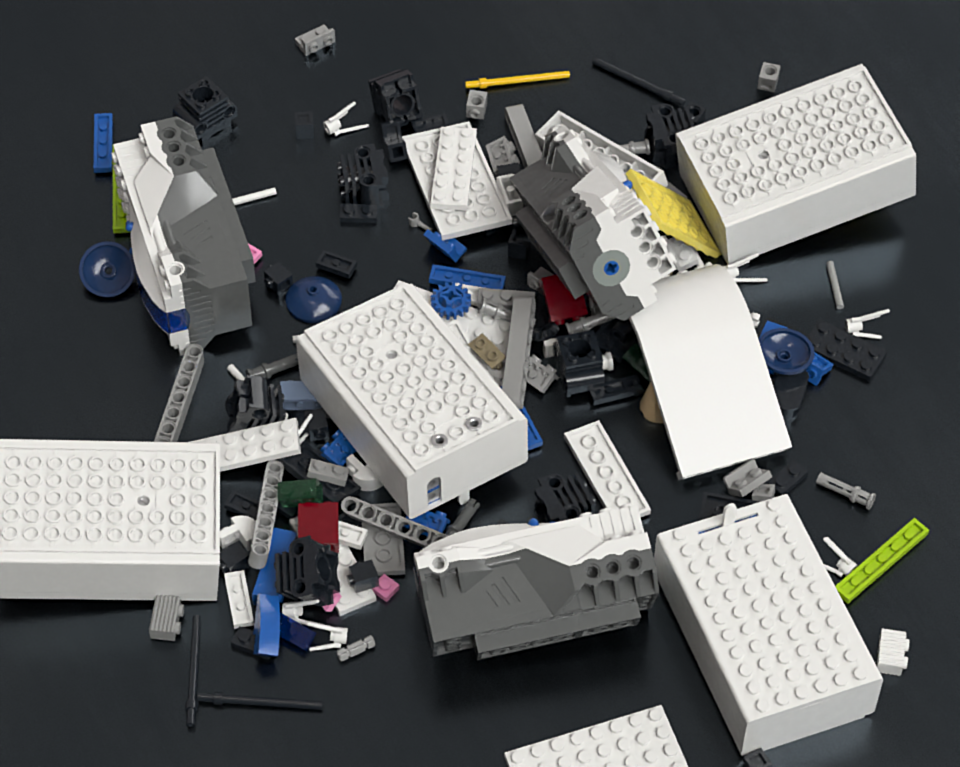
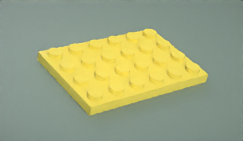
[625,169,721,258]

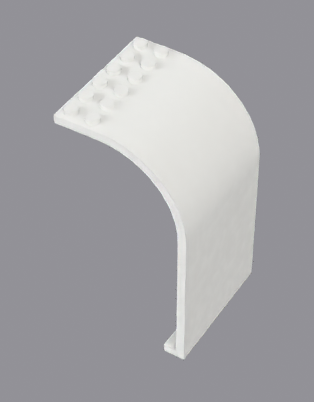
[629,264,792,481]

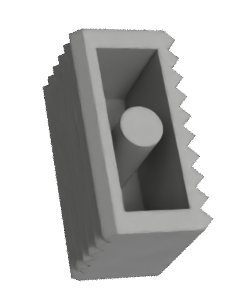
[149,595,184,641]

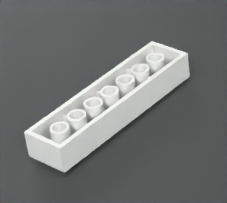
[535,110,668,194]

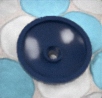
[79,241,136,297]
[286,276,342,323]
[759,328,814,375]

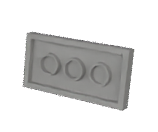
[362,503,405,576]

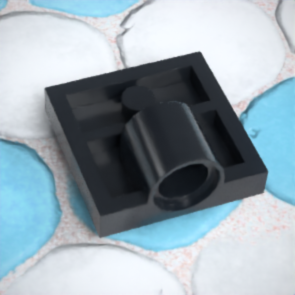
[595,319,639,363]

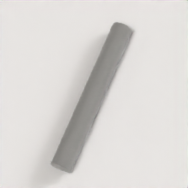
[826,261,844,309]

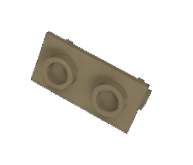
[468,333,506,370]

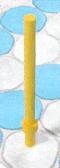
[465,71,570,89]

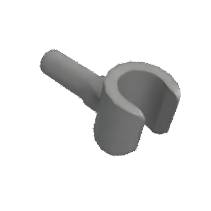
[408,212,432,231]

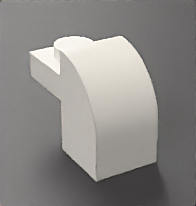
[346,454,383,491]
[220,516,255,551]

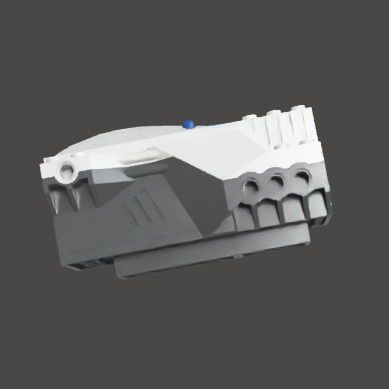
[111,116,256,356]
[509,125,676,321]
[413,503,659,660]

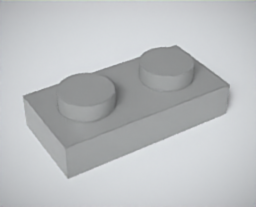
[307,458,350,487]

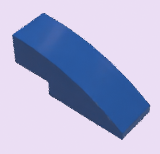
[253,593,280,657]

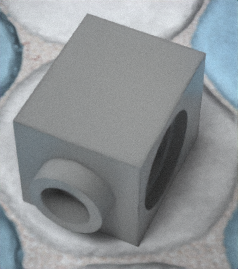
[757,62,780,92]
[466,90,487,120]

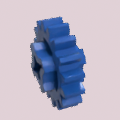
[430,282,471,320]

